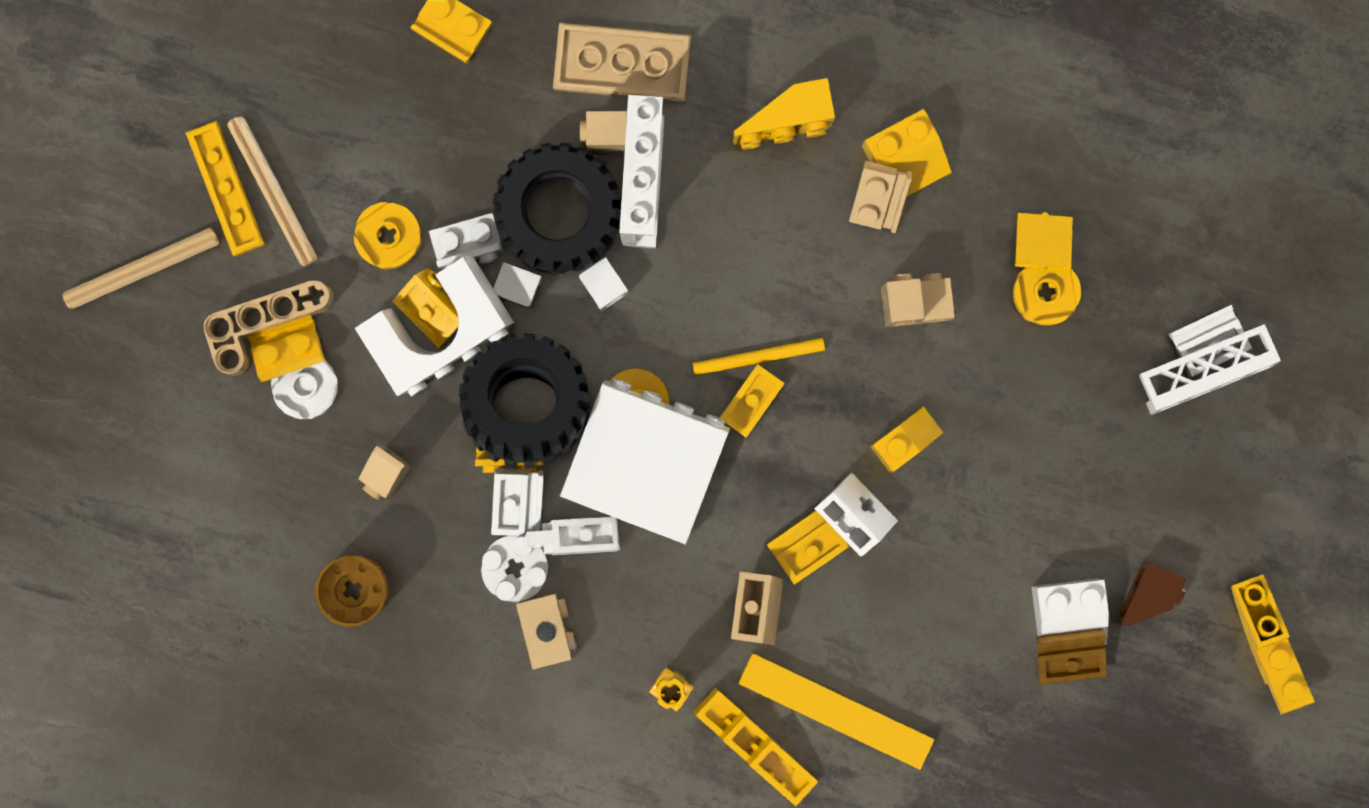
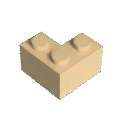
[881,273,955,327]

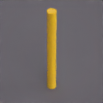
[692,337,825,376]

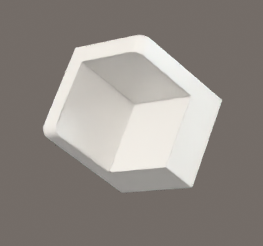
[579,257,629,312]
[493,262,543,307]

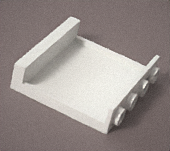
[619,95,664,249]
[560,378,730,545]

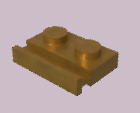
[1036,629,1107,685]

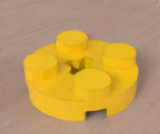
[354,202,422,269]
[1013,267,1081,326]

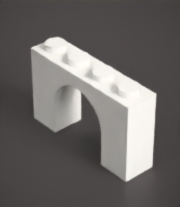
[355,255,514,397]

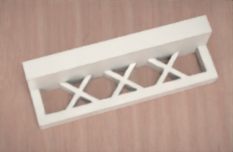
[1139,324,1281,415]

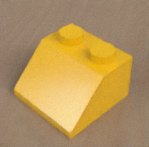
[862,109,952,197]

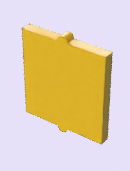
[1015,212,1073,272]

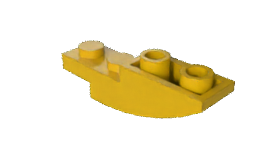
[1231,574,1315,715]

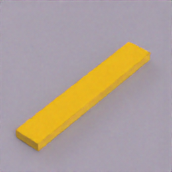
[738,653,934,770]

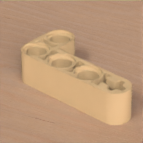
[203,280,334,376]

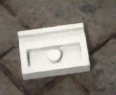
[1169,305,1252,377]
[491,468,544,536]

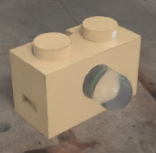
[516,593,577,670]

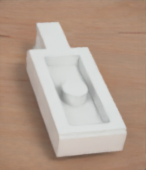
[524,517,620,555]

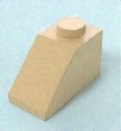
[358,446,412,500]

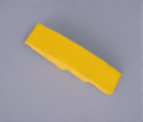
[693,687,818,806]

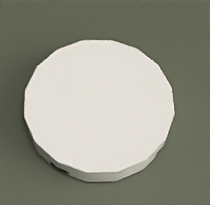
[271,360,338,419]

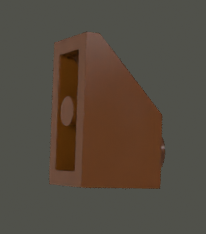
[1115,561,1187,626]

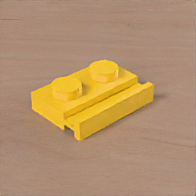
[410,0,493,65]
[248,315,325,382]
[766,510,849,585]

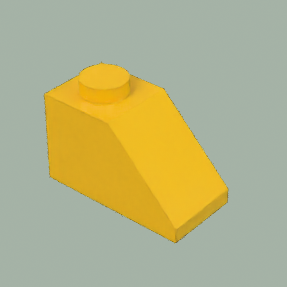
[870,406,943,472]

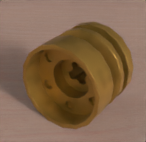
[315,555,389,627]

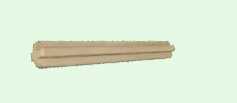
[227,116,317,267]
[62,228,219,309]

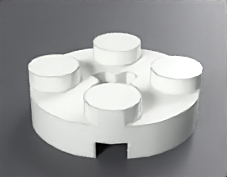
[481,536,549,602]

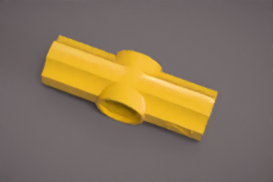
[649,667,694,712]

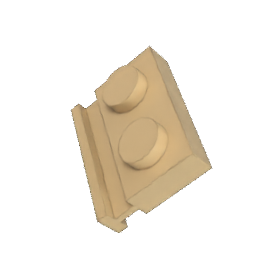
[849,161,913,233]

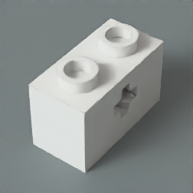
[814,473,898,557]

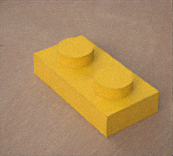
[720,364,785,438]

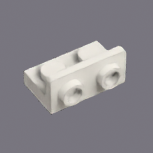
[429,213,504,271]

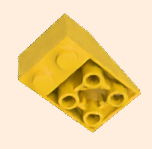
[733,78,835,150]

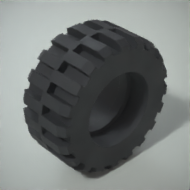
[493,142,621,274]
[459,333,590,469]

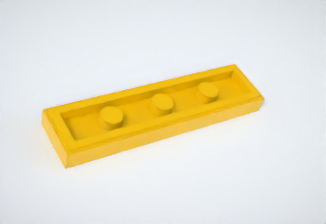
[186,121,266,257]

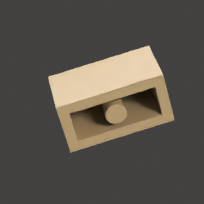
[580,111,627,155]
[731,572,784,646]

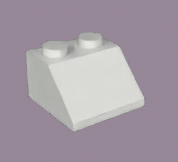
[1031,578,1109,645]

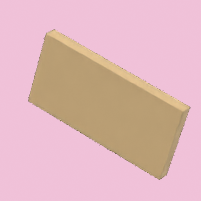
[553,23,691,103]

